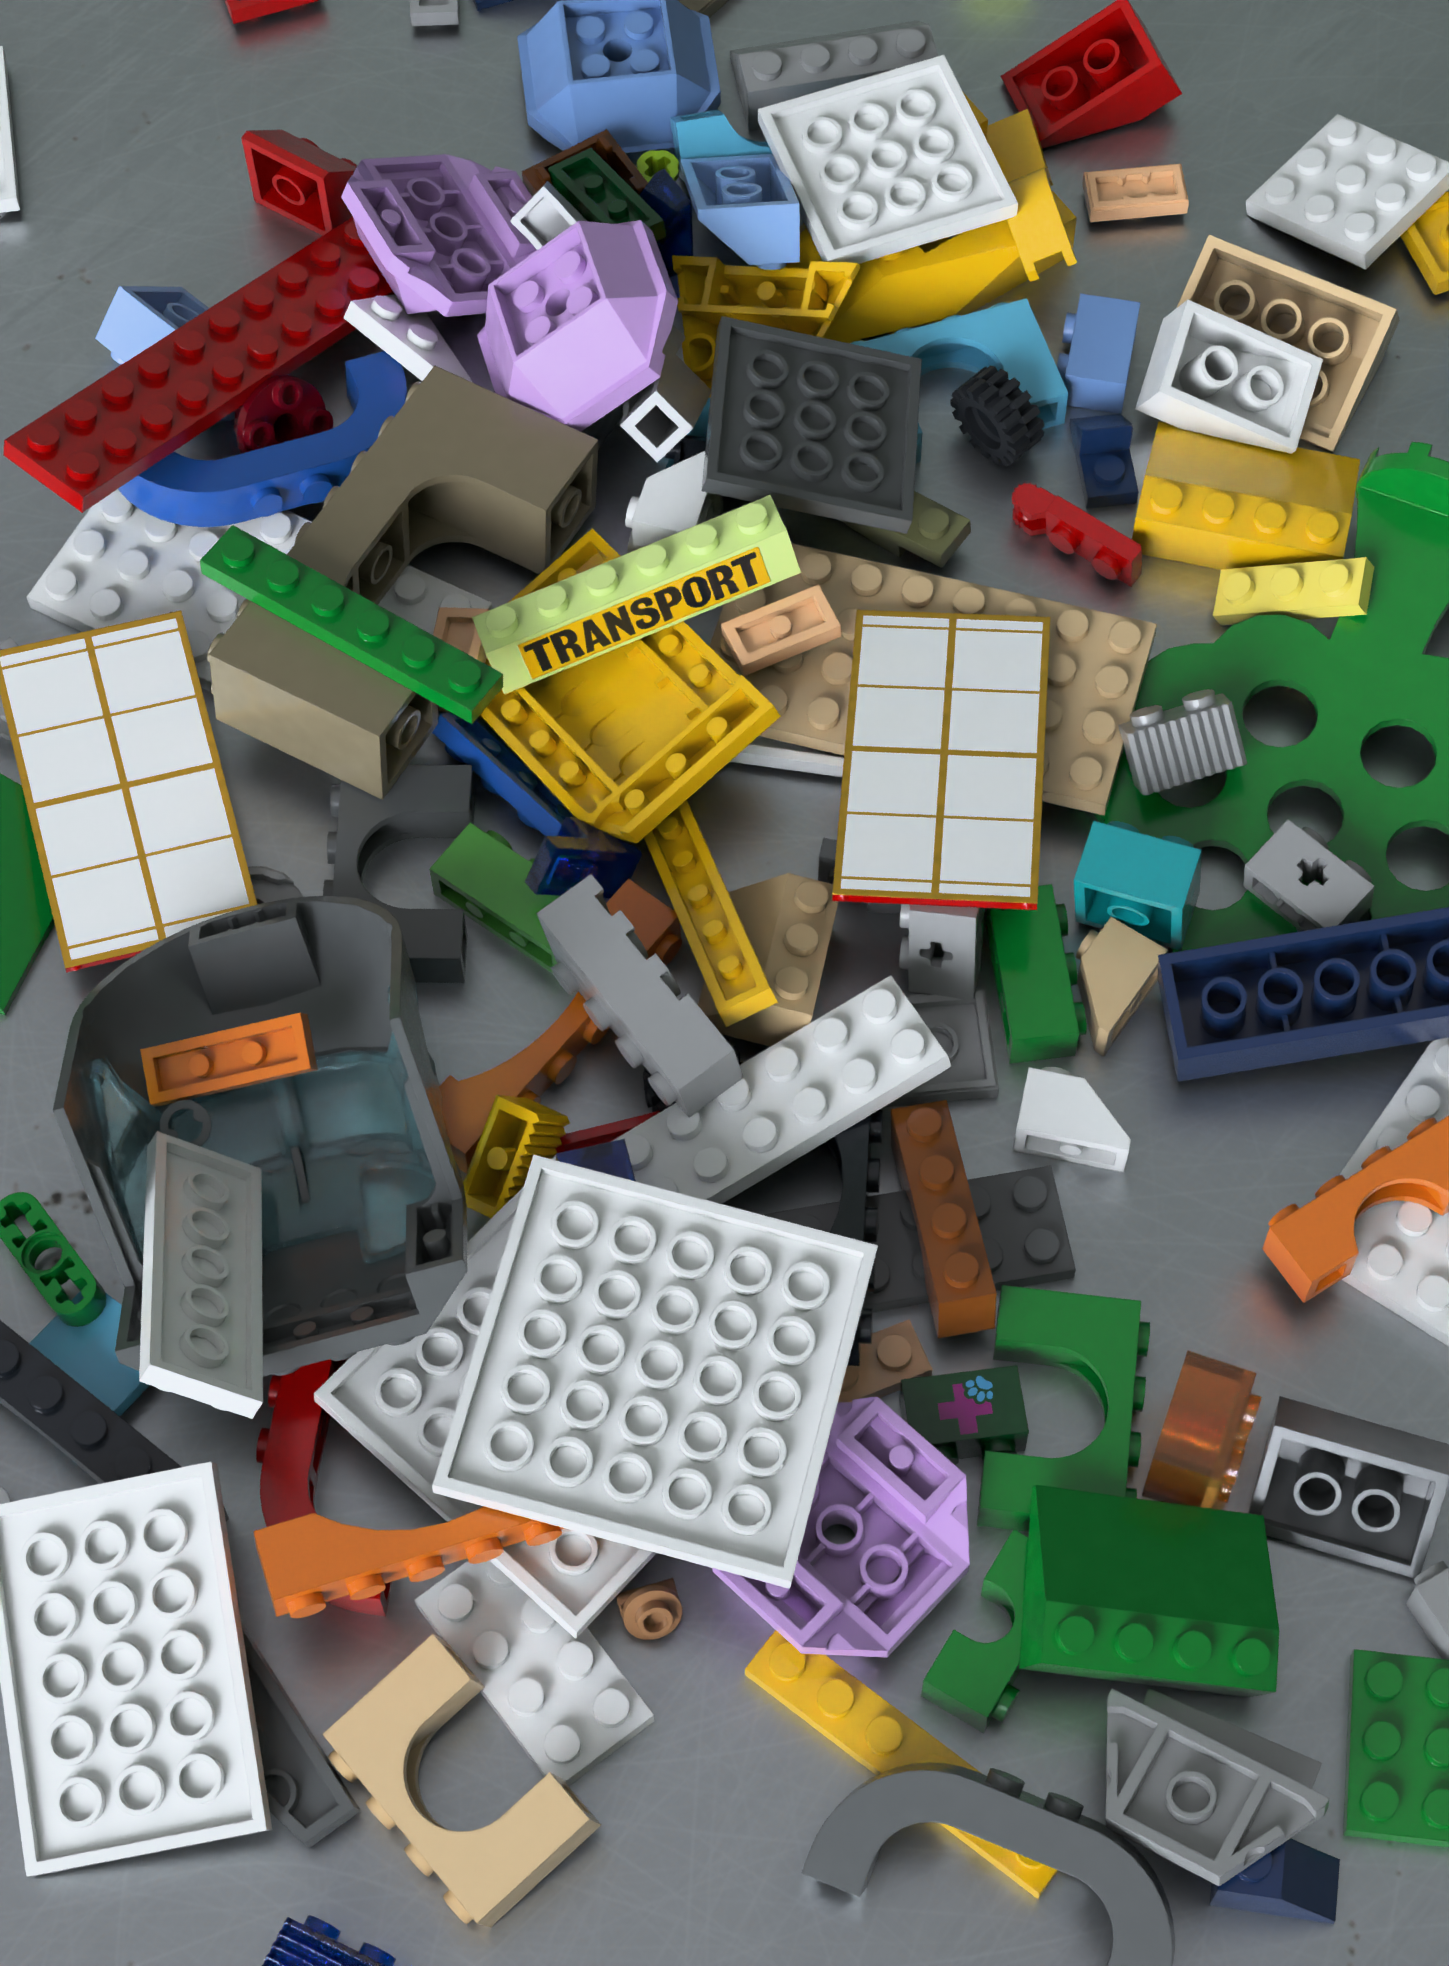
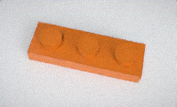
[140,1012,318,1106]

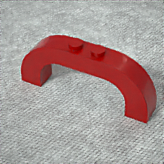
[256,1358,393,1617]

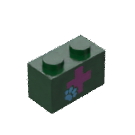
[899,1365,1029,1465]

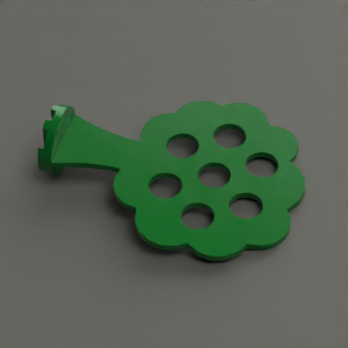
[1093,442,1449,953]

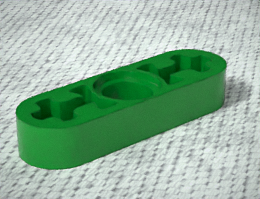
[0,1192,106,1327]

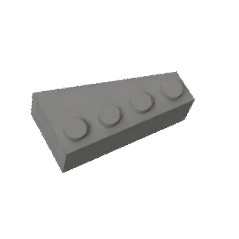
[536,874,744,1118]

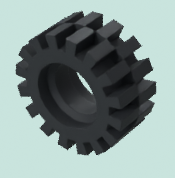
[950,366,1045,466]

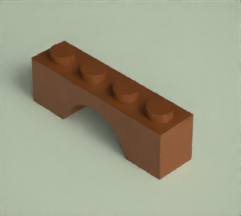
[891,1100,997,1338]

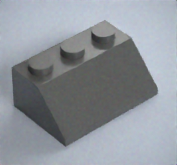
[1248,1396,1449,1578]

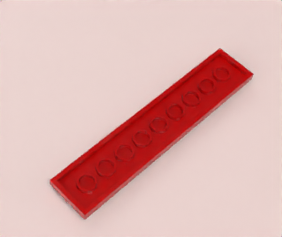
[3,217,394,513]

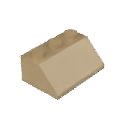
[698,873,839,1047]

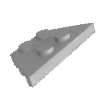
[1106,1689,1330,1886]

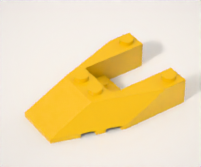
[784,92,1077,343]

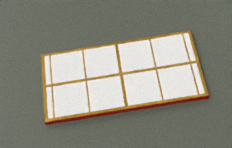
[0,610,257,973]
[832,610,1051,910]

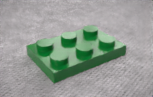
[1343,1649,1449,1848]

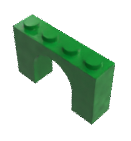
[977,1285,1150,1532]

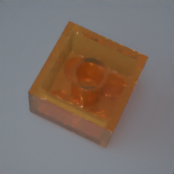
[1141,1351,1262,1509]

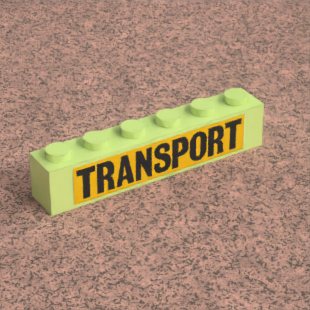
[472,495,801,695]

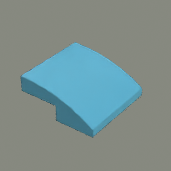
[30,1292,150,1416]

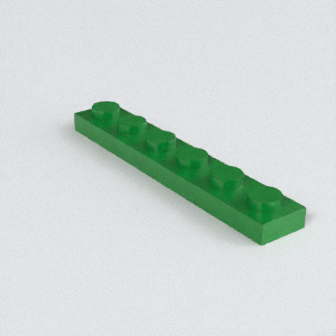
[200,525,503,724]

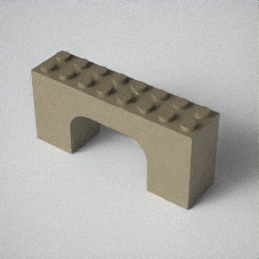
[207,365,598,800]

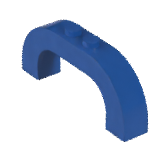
[118,351,407,527]

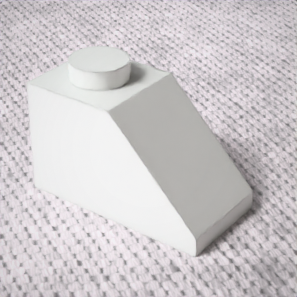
[1013,1067,1131,1172]

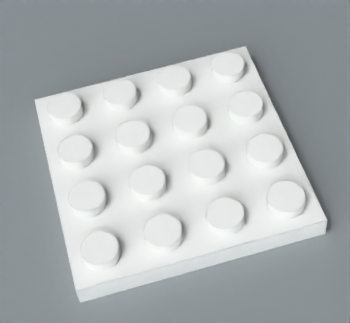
[758,55,1018,264]

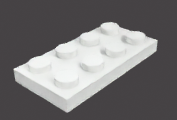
[414,1560,655,1786]

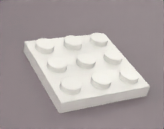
[1246,114,1449,270]

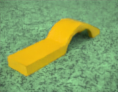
[987,109,1077,282]

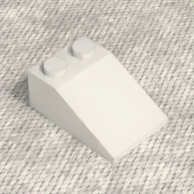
[1135,300,1323,454]

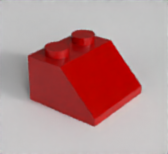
[241,130,357,236]

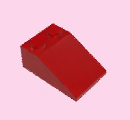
[1001,0,1182,149]

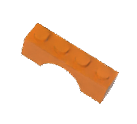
[1262,1116,1449,1303]

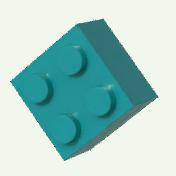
[1074,821,1202,951]

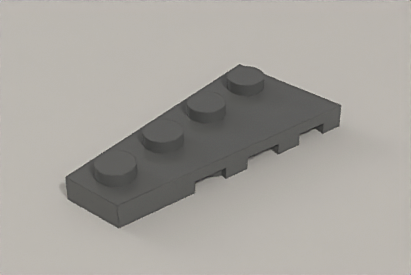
[241,1622,361,1847]

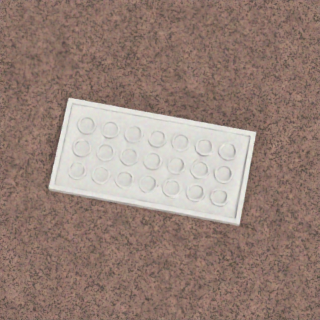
[27,489,493,692]

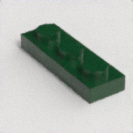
[548,148,667,241]

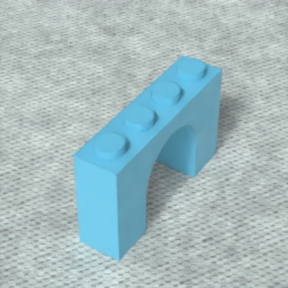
[850,298,1068,463]

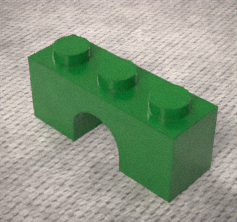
[921,1529,1033,1733]

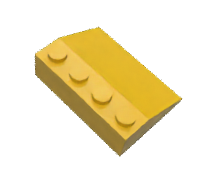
[1132,421,1360,570]

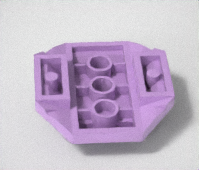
[341,154,537,317]
[477,220,678,432]
[713,1396,970,1658]

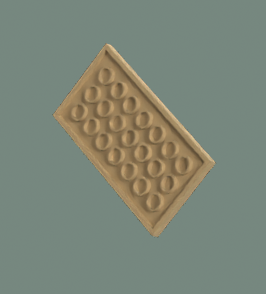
[709,543,1157,816]

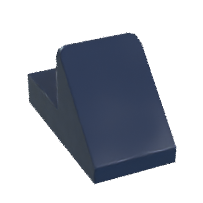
[1069,413,1139,509]

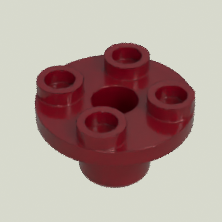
[234,375,334,454]

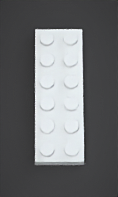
[599,975,952,1204]
[139,1131,263,1419]

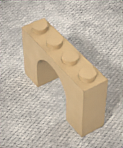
[322,1634,601,1927]

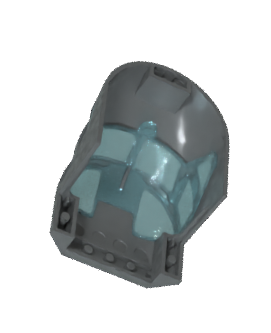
[53,896,467,1377]

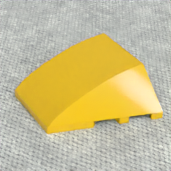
[672,255,861,398]

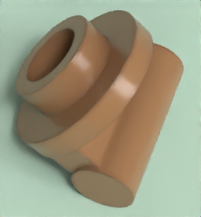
[616,1578,682,1640]

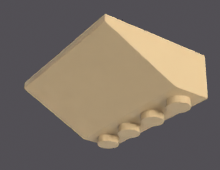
[1177,235,1400,453]

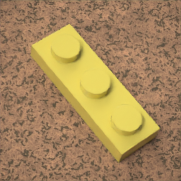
[1213,557,1374,626]

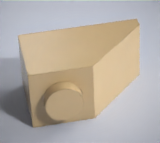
[1076,917,1168,1056]

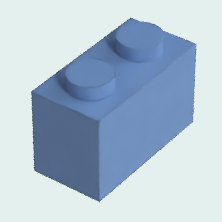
[1057,293,1141,414]

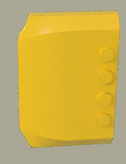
[479,528,781,844]

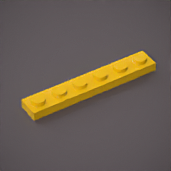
[644,800,778,1027]
[745,1630,1059,1899]

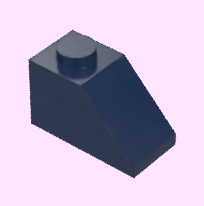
[1210,1838,1340,1924]

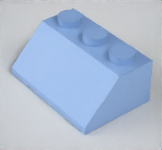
[680,154,800,270]
[95,286,236,421]

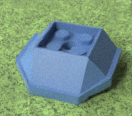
[517,0,721,165]

